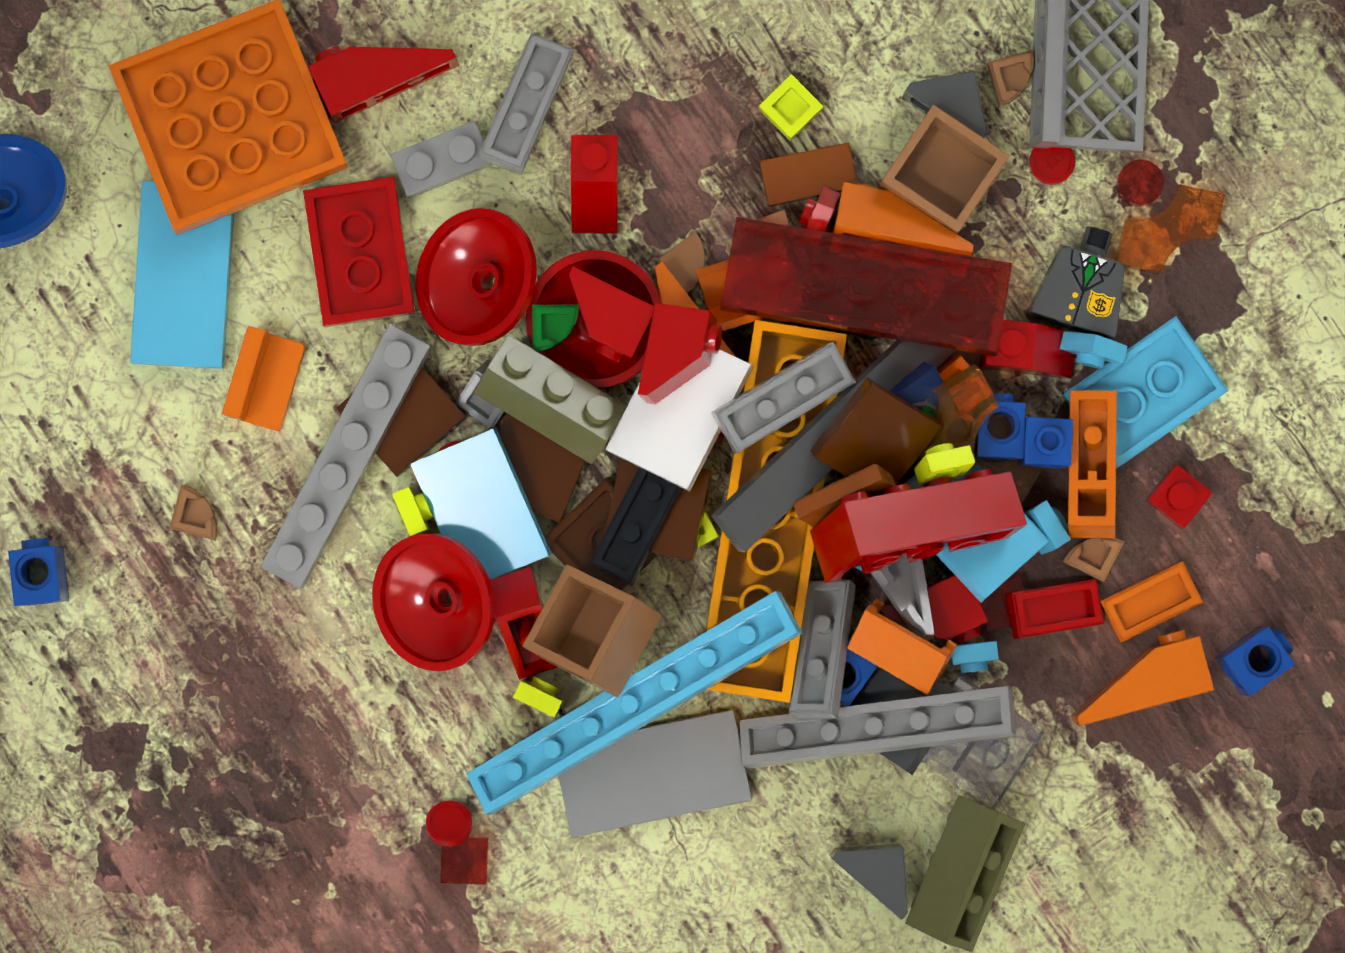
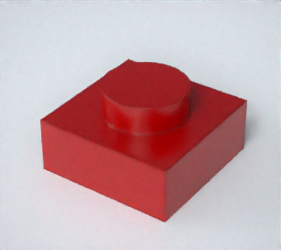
[798,186,840,249]
[1145,464,1212,529]

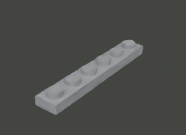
[260,324,433,589]
[739,686,1016,769]

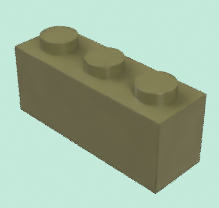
[474,334,627,464]
[905,795,1026,952]

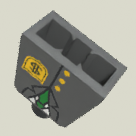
[1026,226,1125,340]

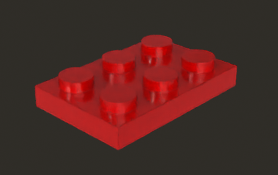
[303,176,416,328]

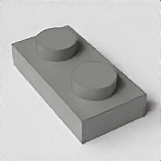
[390,121,493,199]

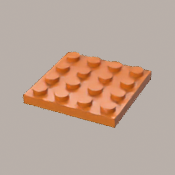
[108,0,348,235]

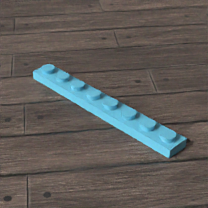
[466,591,802,814]

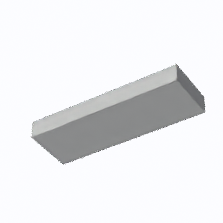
[479,33,574,175]
[711,342,856,453]
[789,580,856,719]

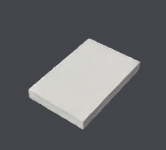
[606,349,753,492]

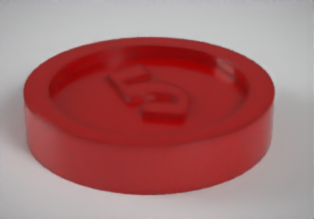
[1029,147,1075,185]
[426,801,472,847]

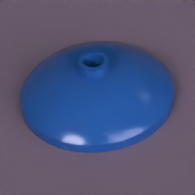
[0,134,67,248]

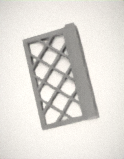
[1029,0,1149,153]

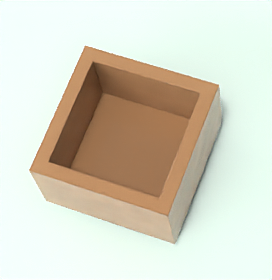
[878,104,1010,234]
[522,564,662,698]

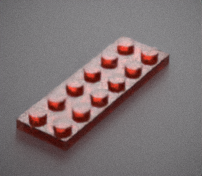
[720,217,1012,357]

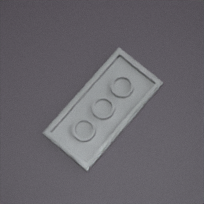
[559,709,752,838]

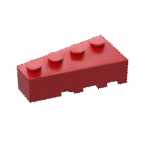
[810,469,1027,584]

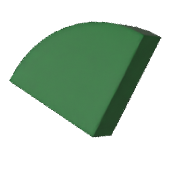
[532,305,579,352]

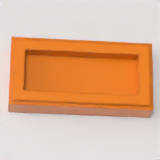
[1100,561,1203,643]

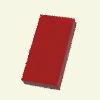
[1006,579,1104,639]

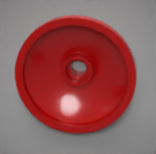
[416,208,537,346]
[526,250,662,389]
[372,533,495,671]

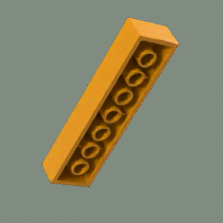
[705,320,847,703]

